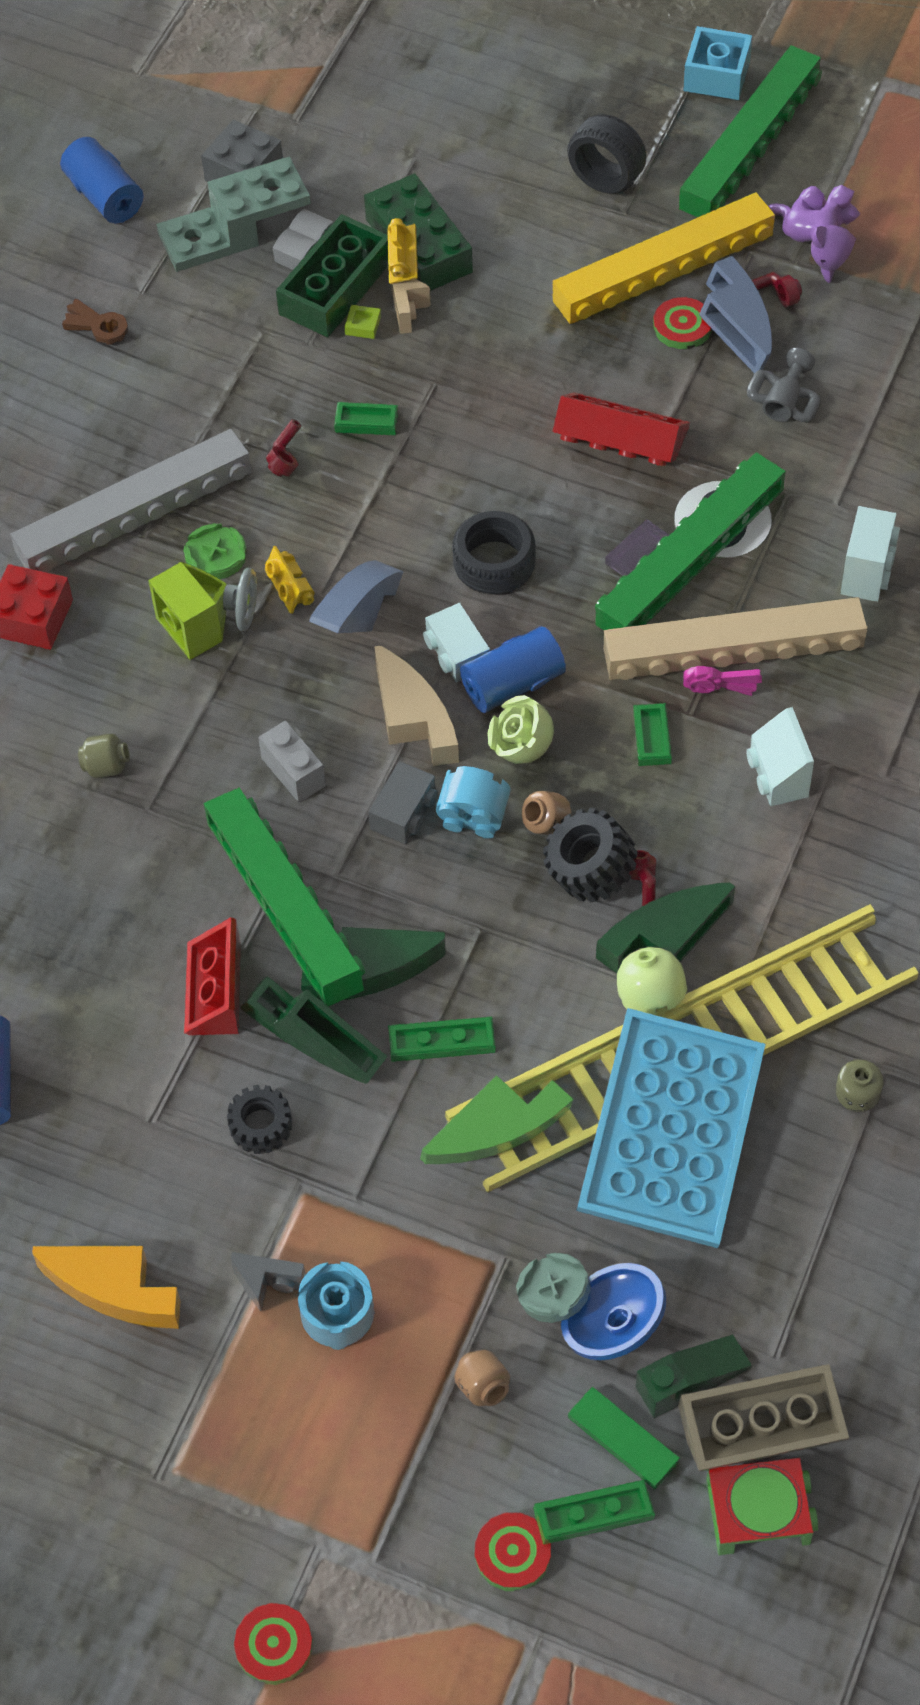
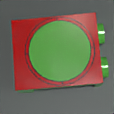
[706,1458,818,1556]

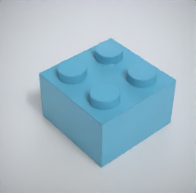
[683,26,752,100]

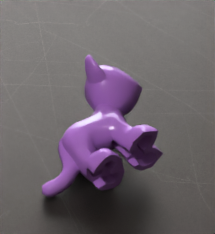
[767,185,860,283]

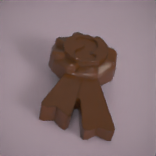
[62,298,128,345]

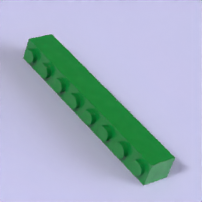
[679,45,822,217]
[595,452,786,631]
[203,787,365,1007]

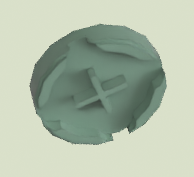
[516,1253,591,1323]

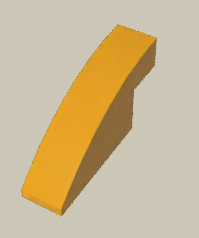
[32,1246,181,1329]

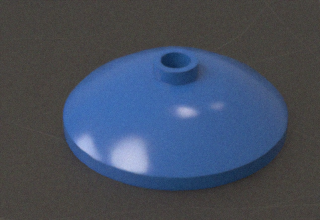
[561,1263,666,1360]

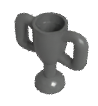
[747,348,821,423]

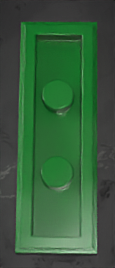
[388,1016,496,1062]
[568,1386,680,1490]
[533,1480,655,1545]

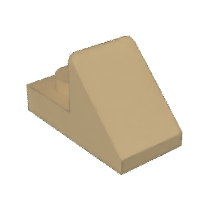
[391,279,431,334]

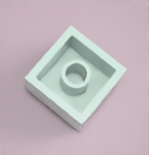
[840,506,900,602]

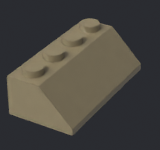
[678,1364,849,1472]

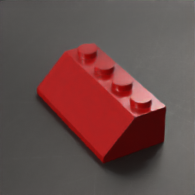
[552,392,690,466]

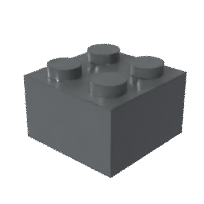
[201,120,283,182]

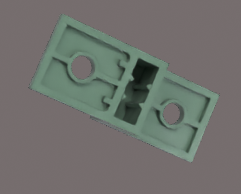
[156,156,311,272]

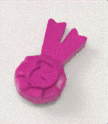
[683,666,762,696]

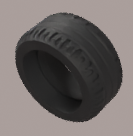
[567,114,647,194]
[452,511,536,595]

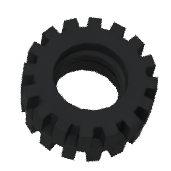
[227,1085,292,1154]

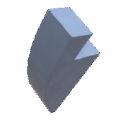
[699,256,772,373]
[309,560,403,633]

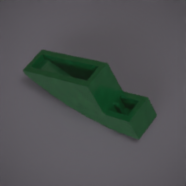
[596,882,735,973]
[301,927,446,1001]
[240,976,388,1084]

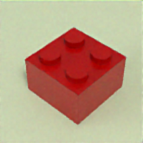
[0,564,73,650]

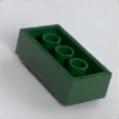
[364,173,473,291]
[276,214,389,338]

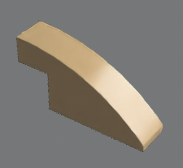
[374,646,459,766]

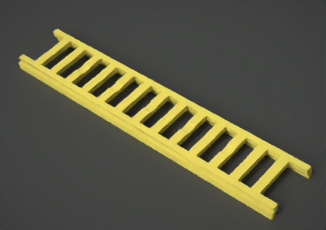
[445,904,919,1193]

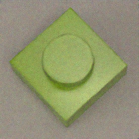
[345,305,381,339]

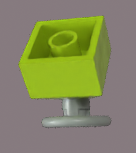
[148,562,257,660]

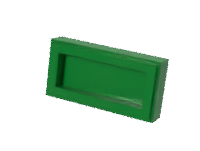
[334,402,398,436]
[633,703,672,766]

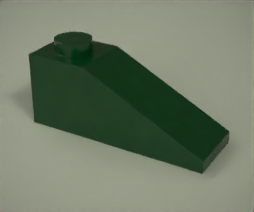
[636,1334,752,1419]

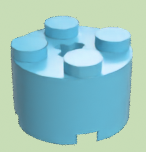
[436,766,511,839]
[298,1262,375,1350]

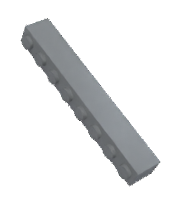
[11,429,252,573]

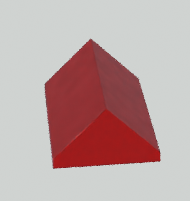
[184,917,241,1035]

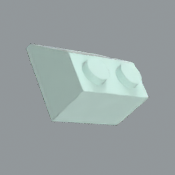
[747,707,814,806]

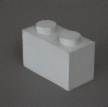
[258,720,326,803]

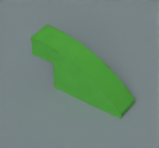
[420,1075,573,1164]

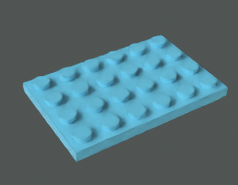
[576,1008,765,1248]

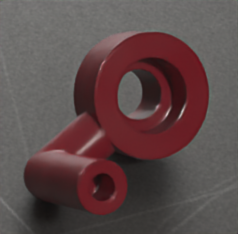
[752,272,802,307]
[266,419,302,477]
[629,850,656,906]

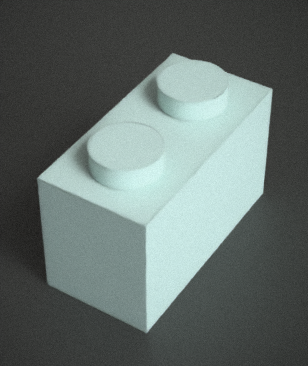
[423,603,490,683]

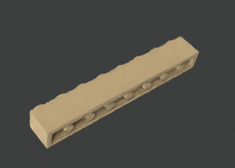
[603,597,867,680]

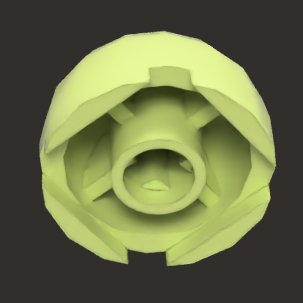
[487,696,554,764]
[617,947,687,1015]

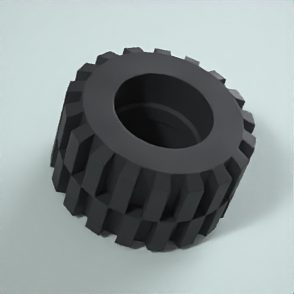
[543,808,637,902]

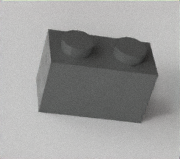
[368,761,438,844]

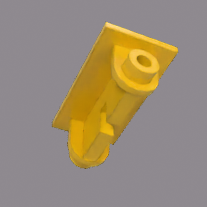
[388,218,418,284]
[265,546,315,614]

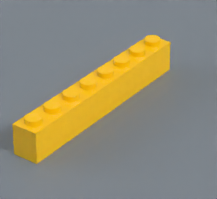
[553,192,775,324]

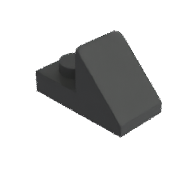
[231,1252,306,1311]

